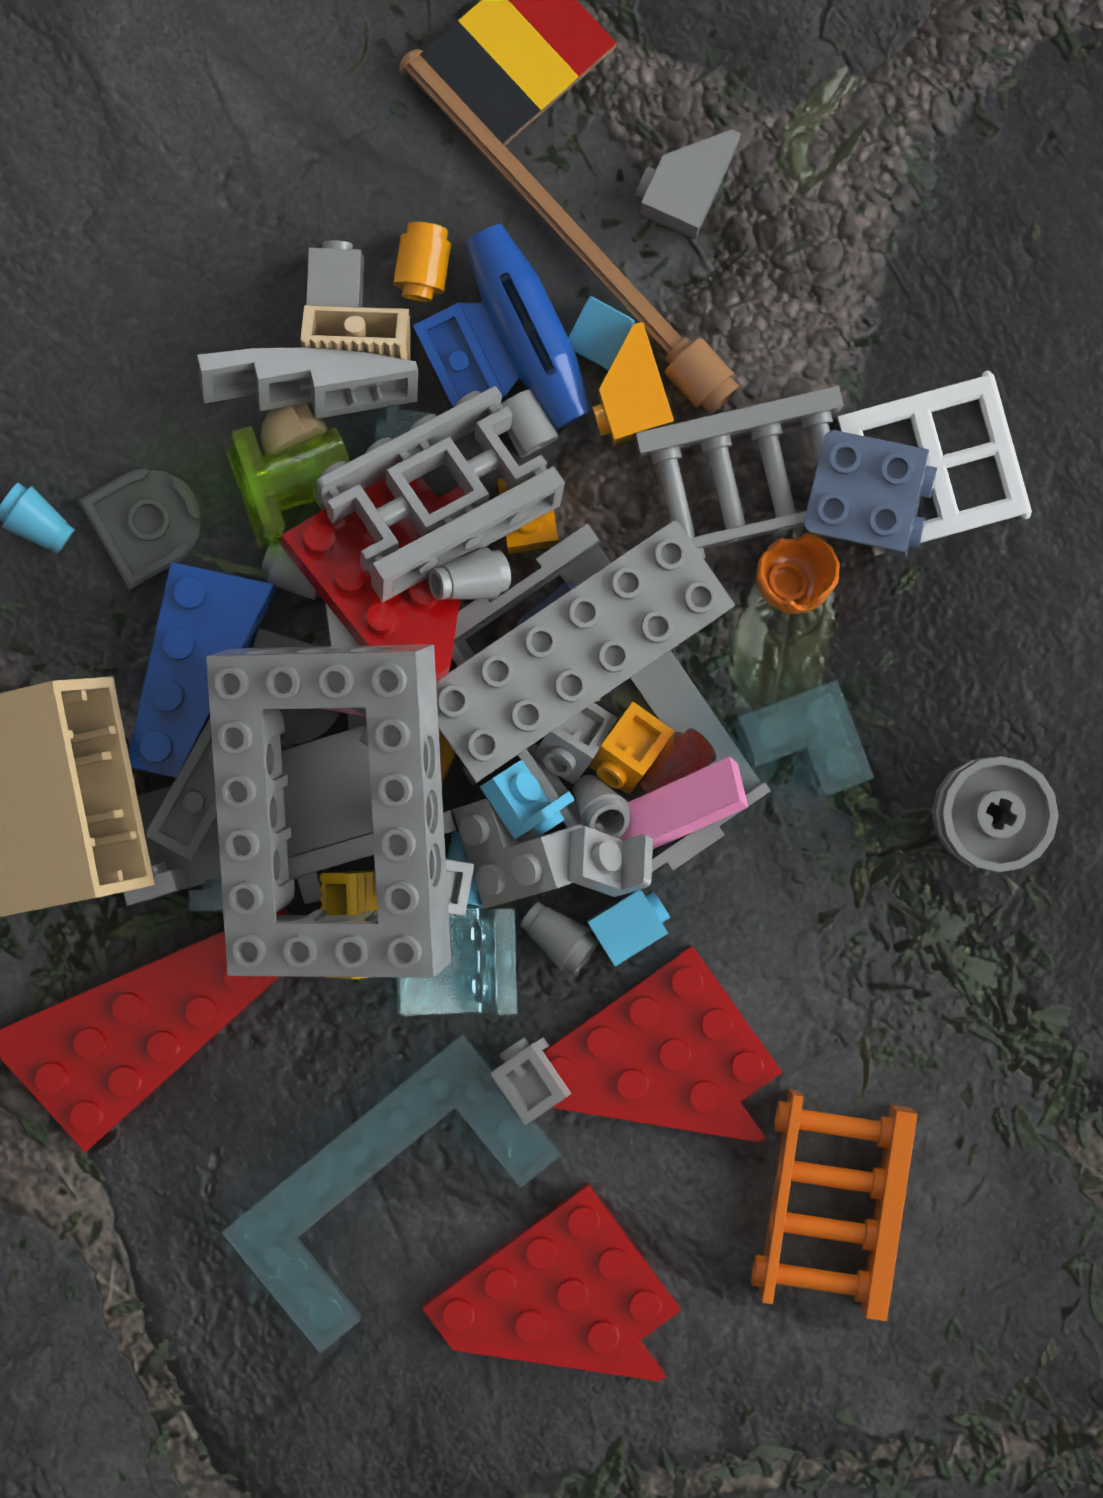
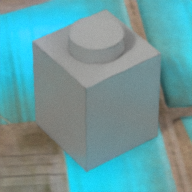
[306,240,365,307]

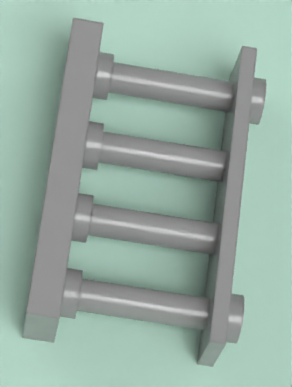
[634,386,844,559]

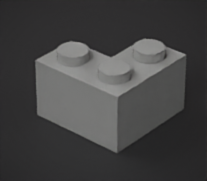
[452,798,583,909]

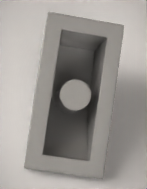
[635,129,741,239]

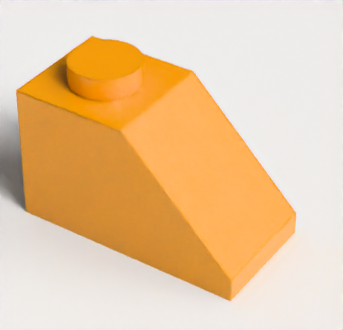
[592,322,674,446]

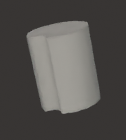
[501,389,559,457]

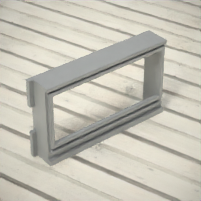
[452,523,771,872]

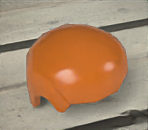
[755,533,840,614]

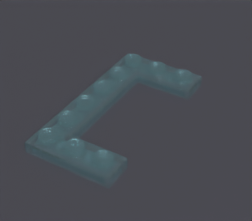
[222,1033,561,1354]

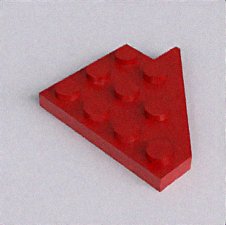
[280,477,466,682]
[543,945,782,1143]
[422,1182,681,1381]

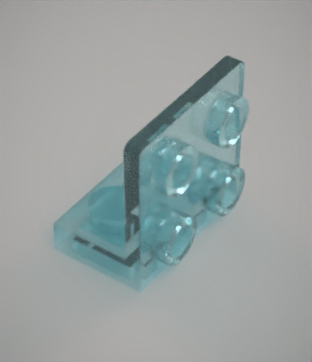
[396,907,517,1016]

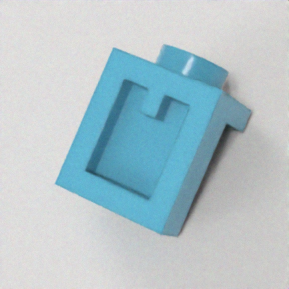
[480,759,575,840]

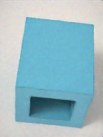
[587,889,671,966]

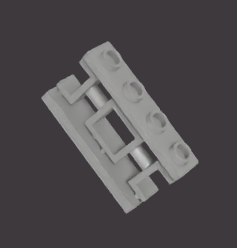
[316,386,565,602]

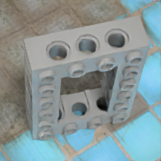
[206,644,451,978]

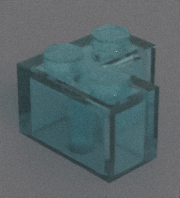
[735,680,874,797]

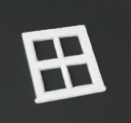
[836,371,1032,556]

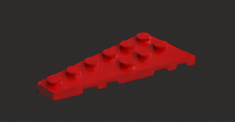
[0,908,292,1152]

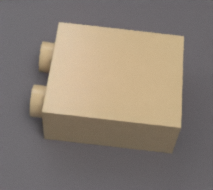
[0,676,155,917]

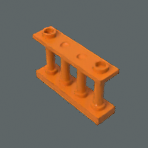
[751,1089,918,1321]

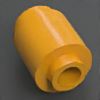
[393,222,452,302]

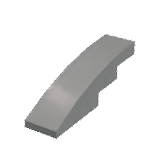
[197,347,418,419]

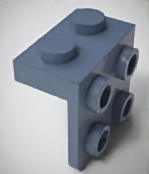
[804,430,937,560]

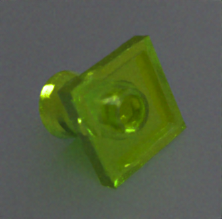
[227,426,350,549]

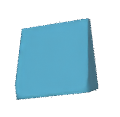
[568,296,635,371]

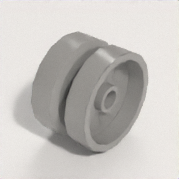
[932,756,1059,872]

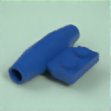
[413,224,592,429]

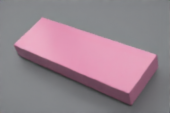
[619,756,748,850]

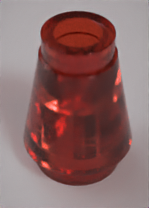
[640,728,716,793]

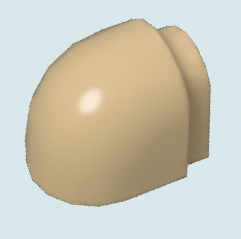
[260,403,332,466]

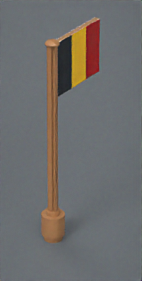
[399,0,740,415]

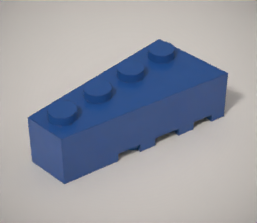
[129,562,280,778]

